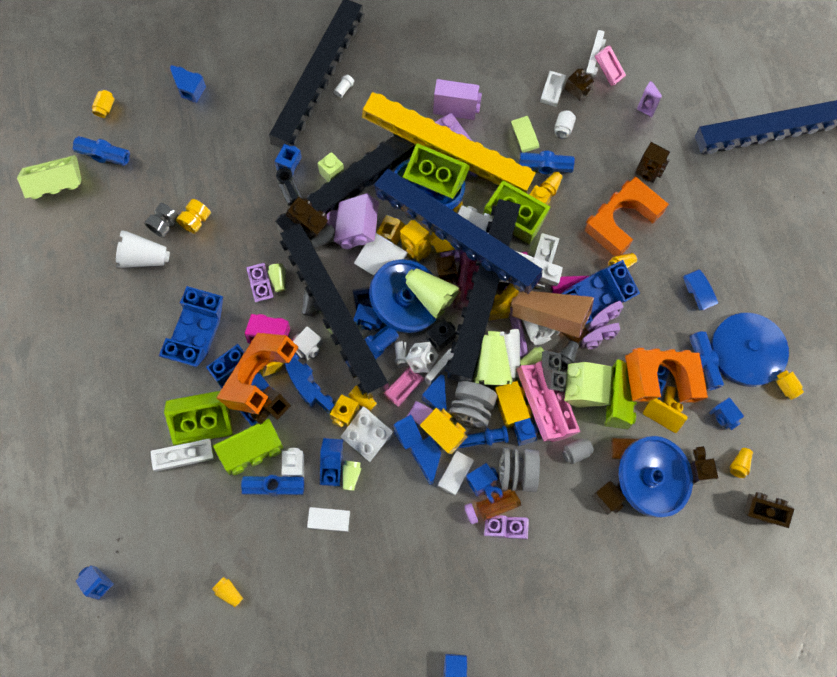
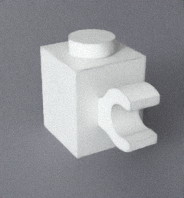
[282,448,304,477]

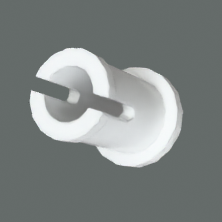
[333,75,354,98]
[394,341,408,367]

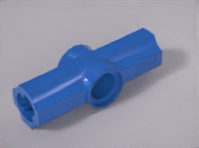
[72,136,130,166]
[519,151,575,174]
[346,326,399,367]
[689,331,724,391]
[241,475,304,497]

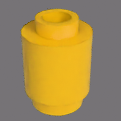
[92,90,115,118]
[776,370,804,400]

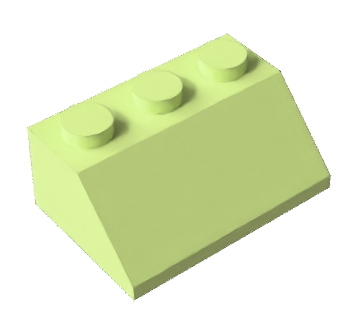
[17,155,82,199]

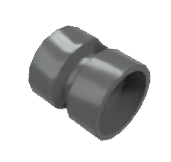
[144,203,179,238]

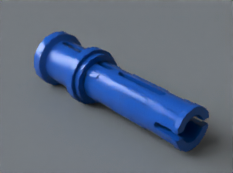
[457,425,509,449]

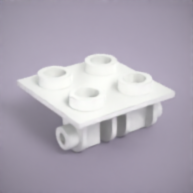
[341,406,394,462]

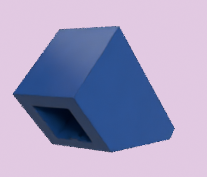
[170,65,206,103]
[320,438,343,486]

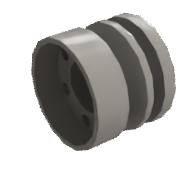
[449,381,498,429]
[499,448,540,492]

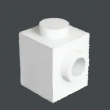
[292,326,323,361]

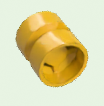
[176,199,211,234]

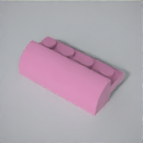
[516,361,581,442]

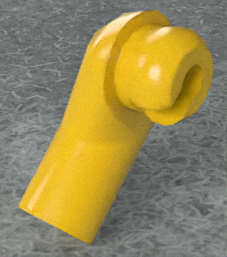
[664,386,683,412]

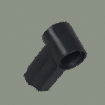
[276,168,303,206]

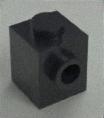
[426,318,456,352]

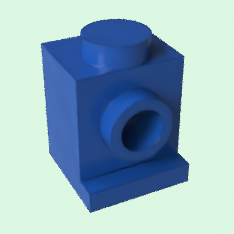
[274,144,302,175]
[353,304,383,331]
[709,397,744,430]
[512,418,538,446]

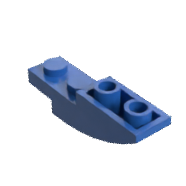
[285,354,335,415]

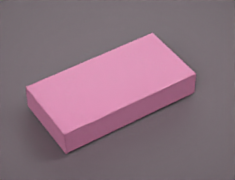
[595,46,626,86]
[384,366,424,407]

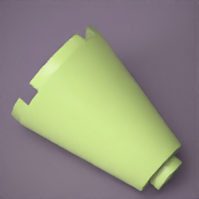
[405,268,459,319]
[473,331,512,385]

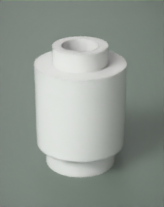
[554,111,576,138]

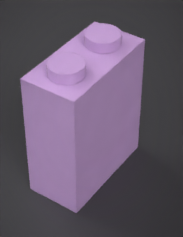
[433,79,482,120]
[334,193,379,249]

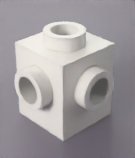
[405,342,438,373]

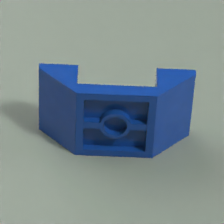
[561,260,640,324]
[159,286,223,367]
[206,344,274,426]

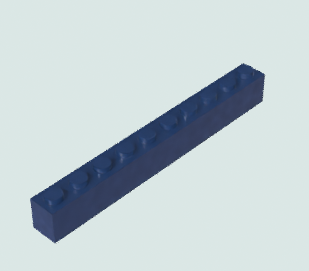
[695,100,837,154]
[374,169,543,294]

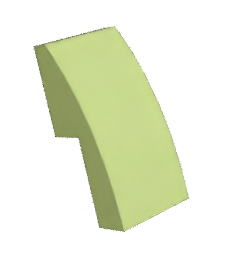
[511,116,540,152]

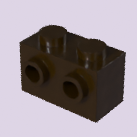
[635,142,670,183]
[285,197,329,239]
[744,492,795,528]

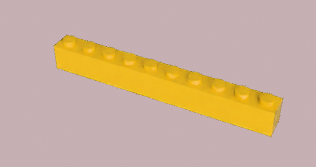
[362,92,536,193]

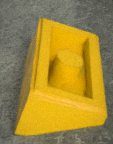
[493,283,519,315]
[643,399,688,433]

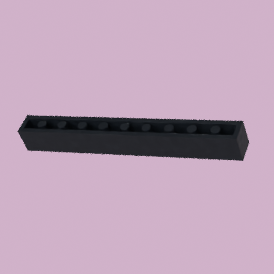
[269,0,365,148]
[275,134,416,233]
[445,199,521,382]
[279,224,389,399]

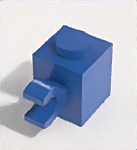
[466,463,503,503]

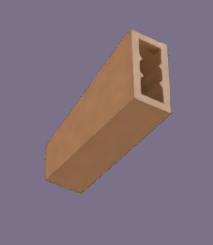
[511,291,594,338]

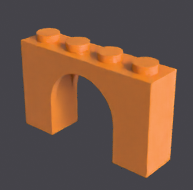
[585,176,669,257]
[216,333,298,414]
[625,348,708,403]

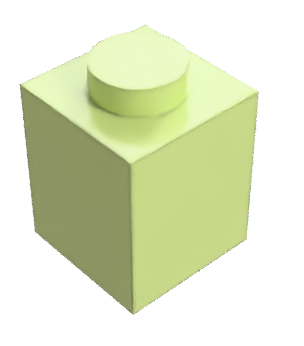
[318,152,344,182]

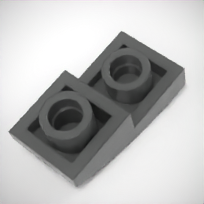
[542,351,566,392]

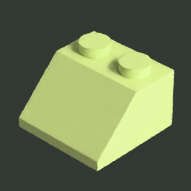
[564,362,614,408]

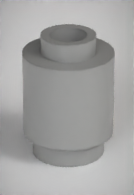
[562,439,594,464]

